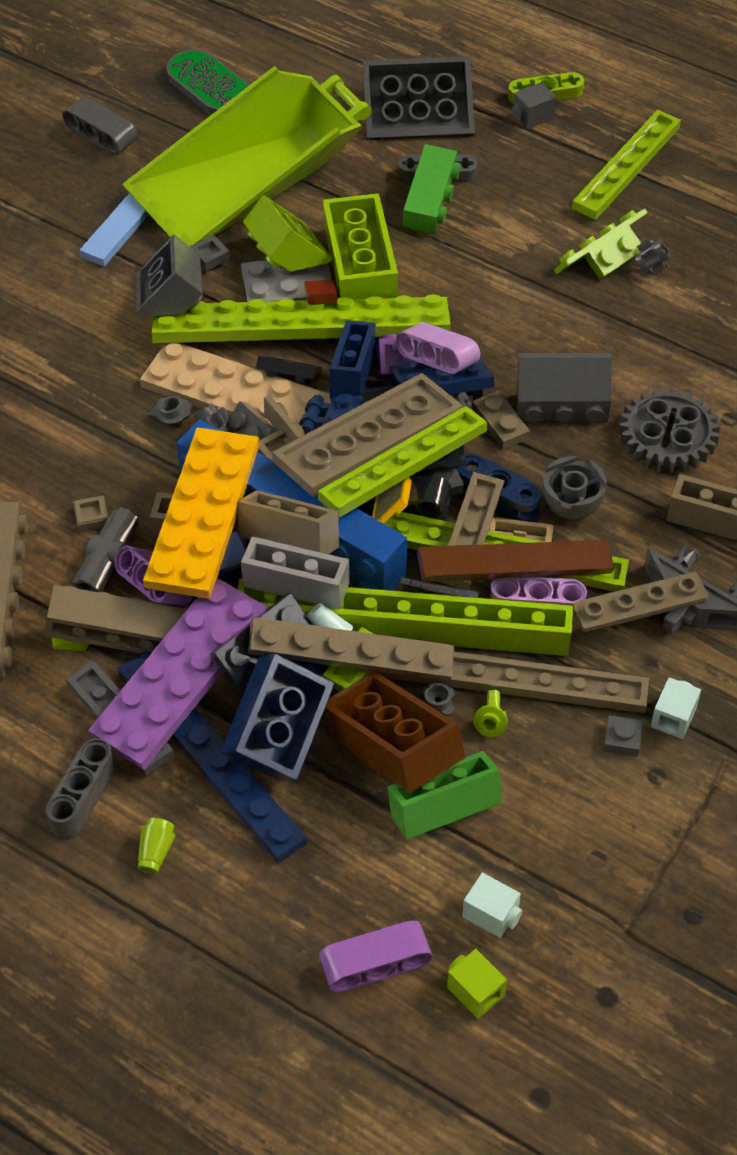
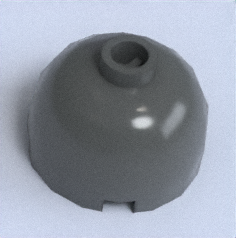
[542,456,607,520]

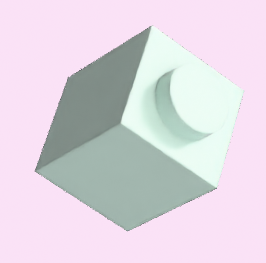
[651,677,701,739]
[462,872,523,938]

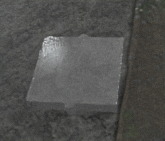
[400,577,479,598]

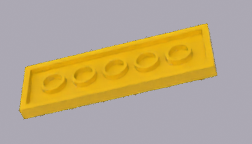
[143,427,260,599]

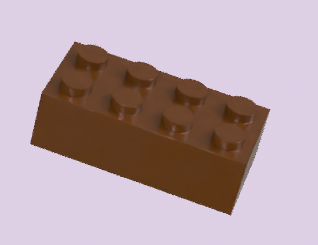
[323,672,466,793]

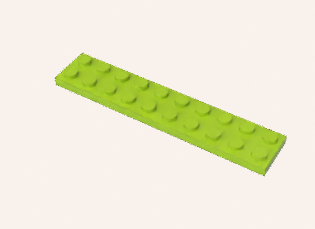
[152,294,451,343]

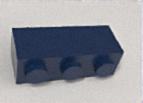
[330,320,376,400]

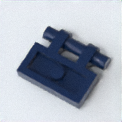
[299,394,364,435]

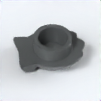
[148,396,192,425]

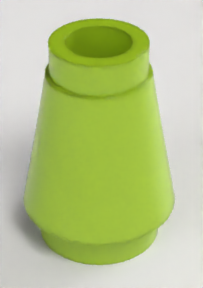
[137,818,176,874]

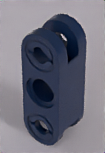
[456,454,542,522]

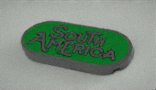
[166,49,250,115]

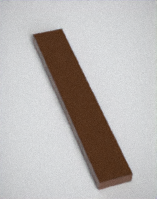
[417,540,615,582]

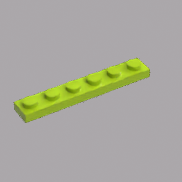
[572,109,681,220]
[318,406,487,518]

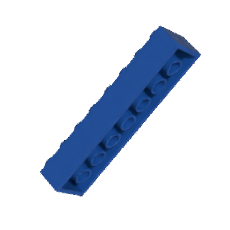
[176,419,407,591]

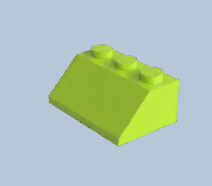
[243,195,333,272]

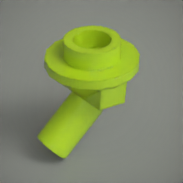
[474,690,508,738]

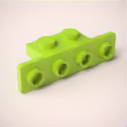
[554,208,648,279]

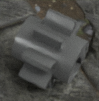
[635,238,671,275]
[191,403,230,432]

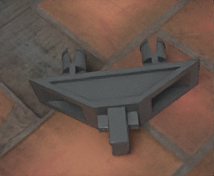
[644,544,737,635]

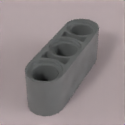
[62,97,138,155]
[46,738,115,840]

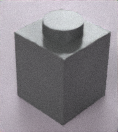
[512,82,557,129]

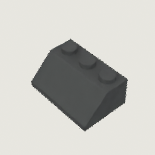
[136,234,203,317]
[515,353,612,422]

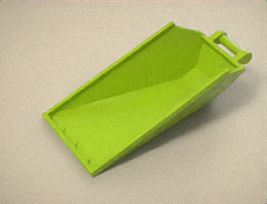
[123,66,372,247]

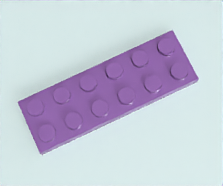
[88,578,268,770]

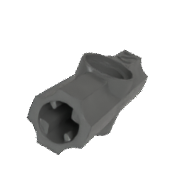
[72,507,139,592]

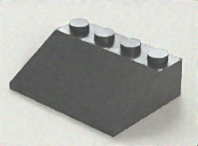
[362,56,475,140]

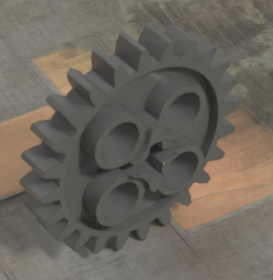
[618,387,720,473]

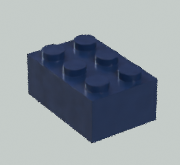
[220,654,334,781]

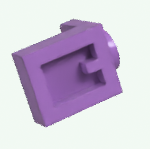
[375,334,410,377]

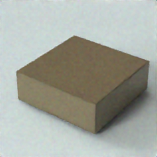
[73,495,108,532]

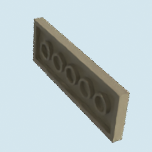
[273,373,463,497]

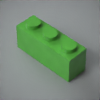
[403,144,461,234]
[388,751,503,839]

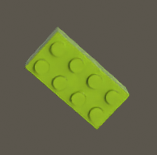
[322,193,398,300]

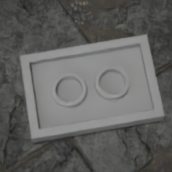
[241,260,331,302]

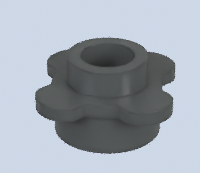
[422,682,455,716]

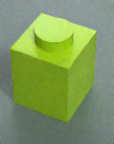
[447,949,507,1019]

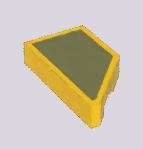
[372,477,412,524]

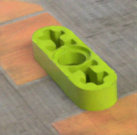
[508,72,584,104]

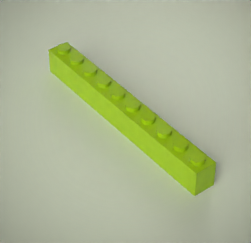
[237,578,573,656]

